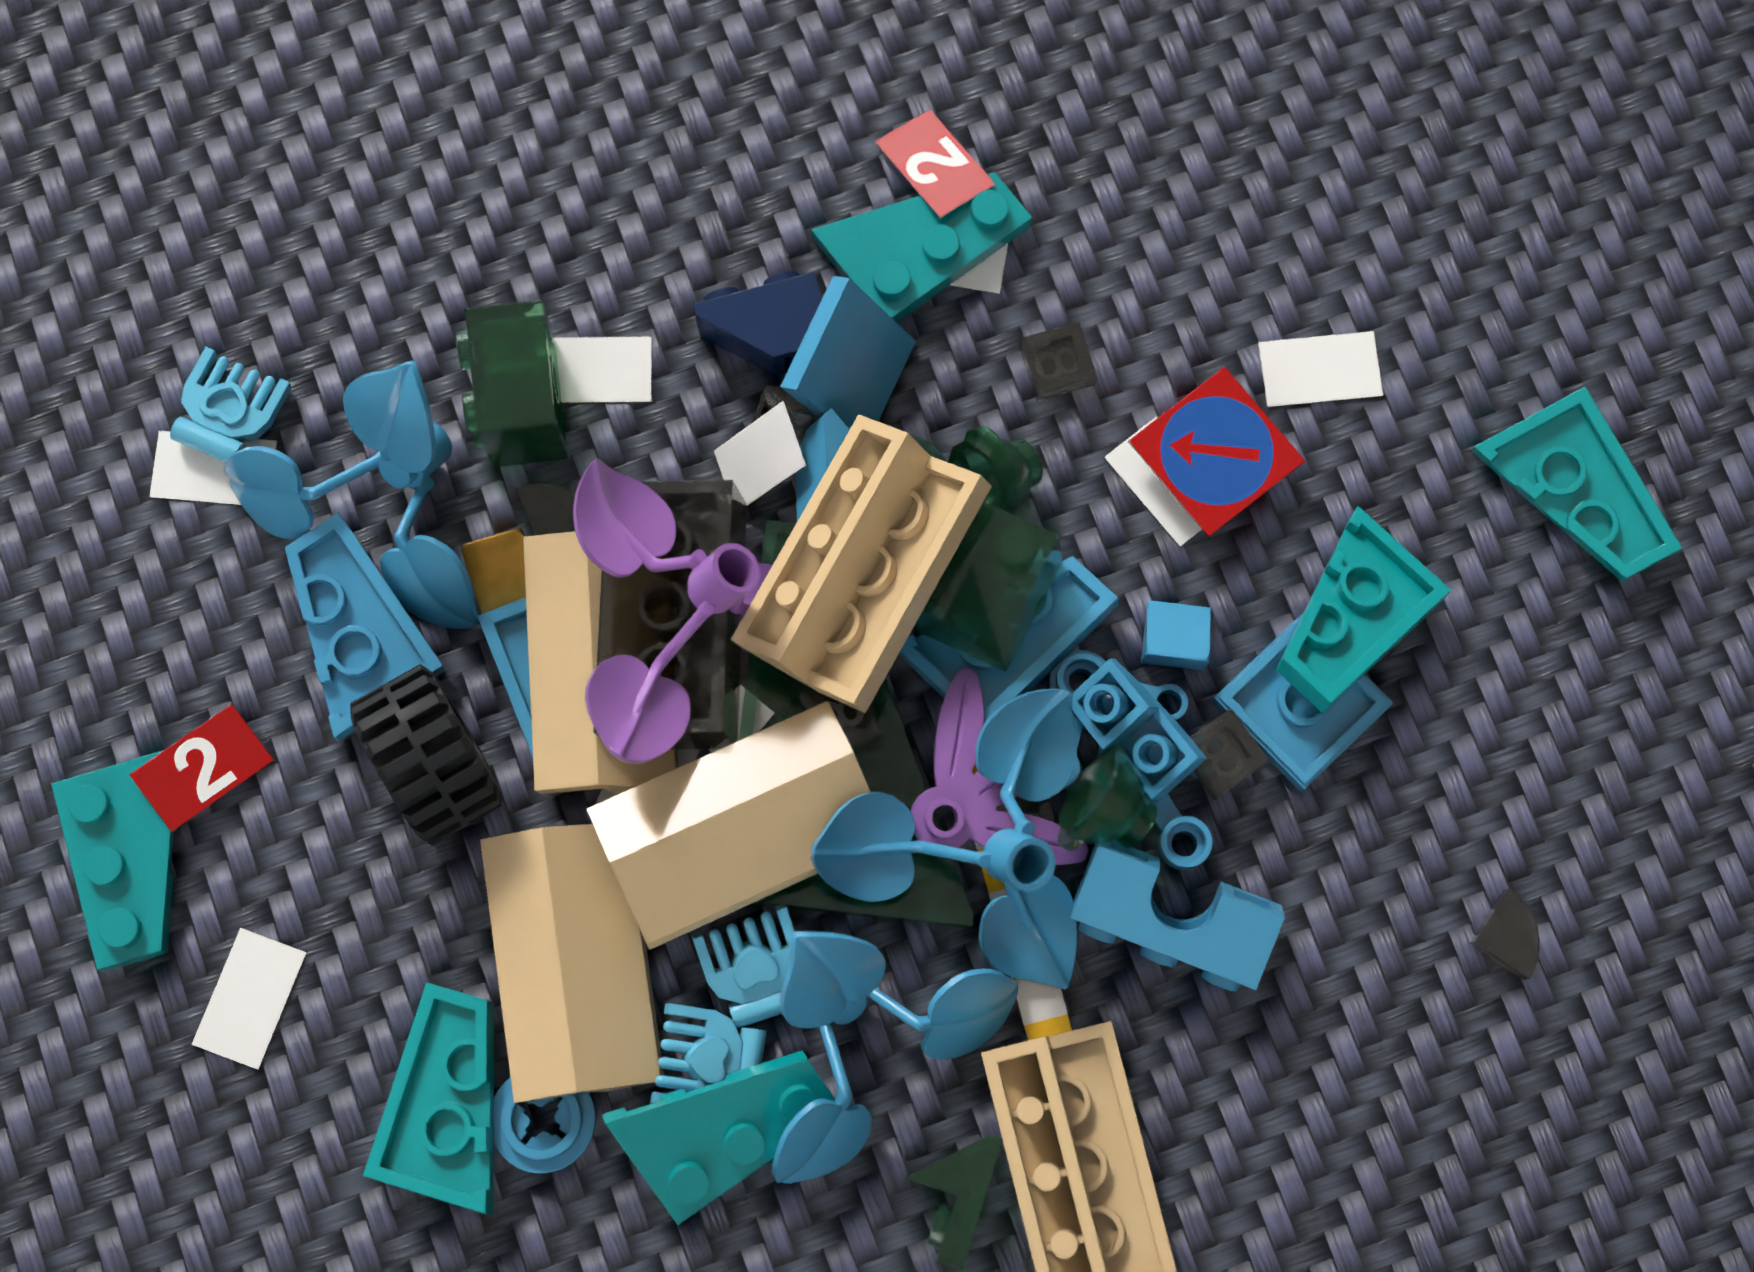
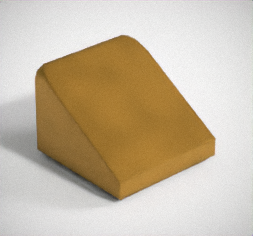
[461,528,526,614]

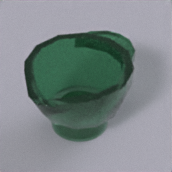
[948,426,1043,532]
[1058,743,1157,851]

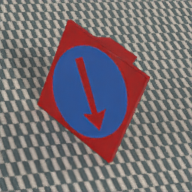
[1128,366,1305,538]

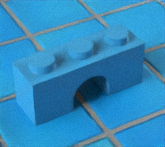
[1070,835,1285,992]

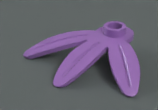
[911,668,1088,865]

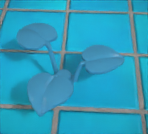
[224,361,480,629]
[811,689,1077,989]
[772,932,1019,1184]

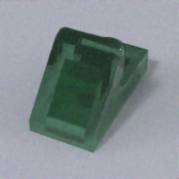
[904,1135,1003,1270]

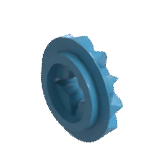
[494,1077,596,1173]

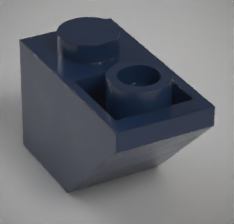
[693,271,822,376]

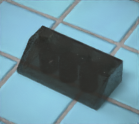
[593,480,747,750]

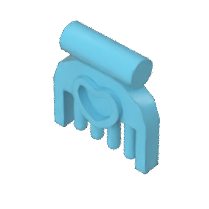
[170,347,292,463]
[692,903,794,1029]
[650,1003,767,1103]

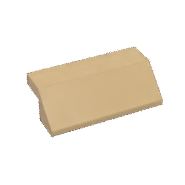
[730,414,992,713]
[523,531,678,795]
[587,701,870,950]
[480,824,664,1103]
[981,1021,1177,1272]

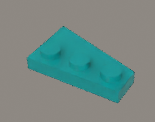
[811,172,1032,322]
[1472,387,1682,582]
[1276,505,1451,714]
[51,750,177,972]
[363,982,494,1215]
[601,1050,835,1225]

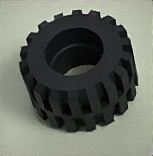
[350,664,502,846]

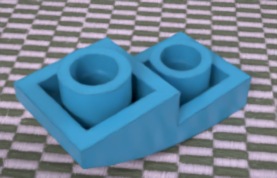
[1072,658,1207,800]

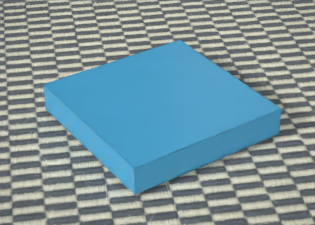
[780,276,916,429]
[1211,613,1393,793]

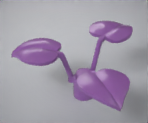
[573,458,773,764]

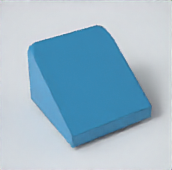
[1141,600,1211,671]

